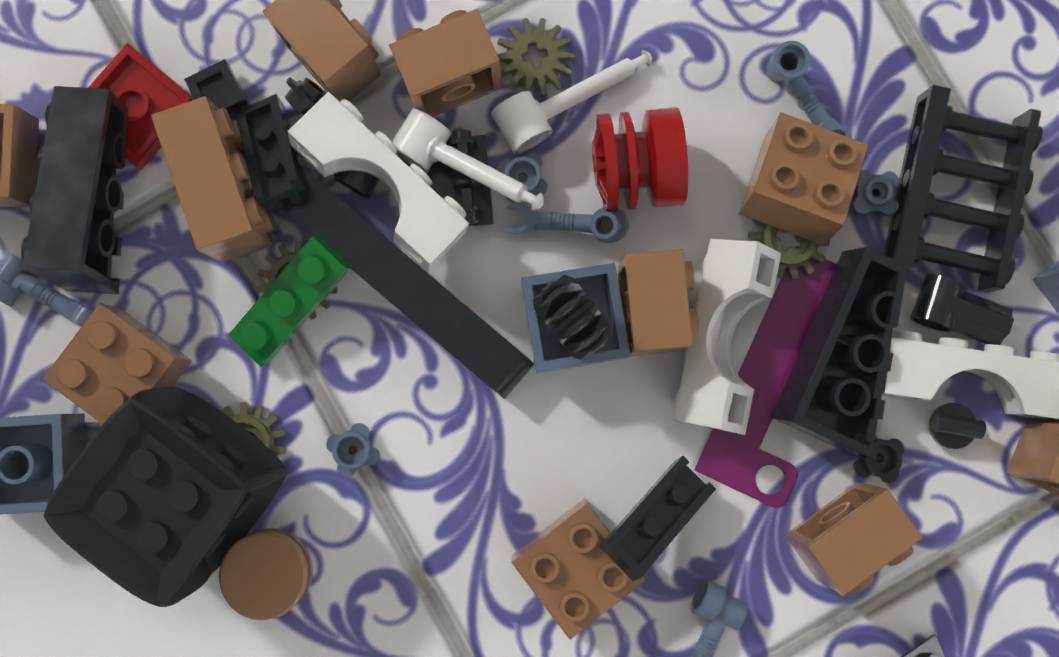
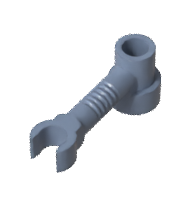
[766,41,852,138]
[505,204,629,243]
[0,252,93,327]
[690,579,748,657]

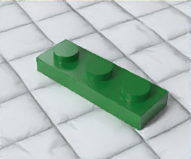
[228,234,353,367]

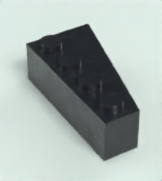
[21,86,128,294]
[771,247,908,460]

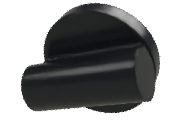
[929,403,986,449]

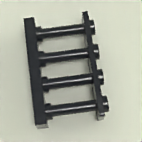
[883,85,1043,293]

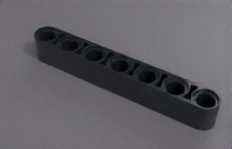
[282,166,534,399]

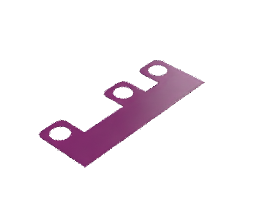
[694,245,837,507]

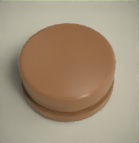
[219,528,313,620]

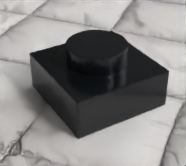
[184,59,249,114]

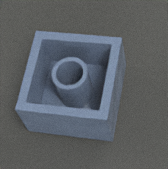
[521,263,631,374]
[0,413,86,515]

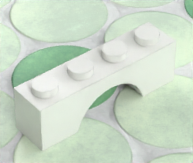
[287,92,469,273]
[673,239,781,435]
[882,331,1059,420]

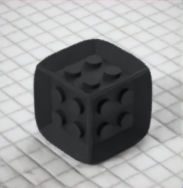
[44,387,288,607]

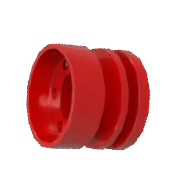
[592,107,688,212]

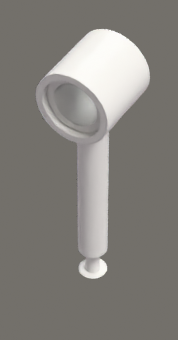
[491,50,652,154]
[392,108,544,211]

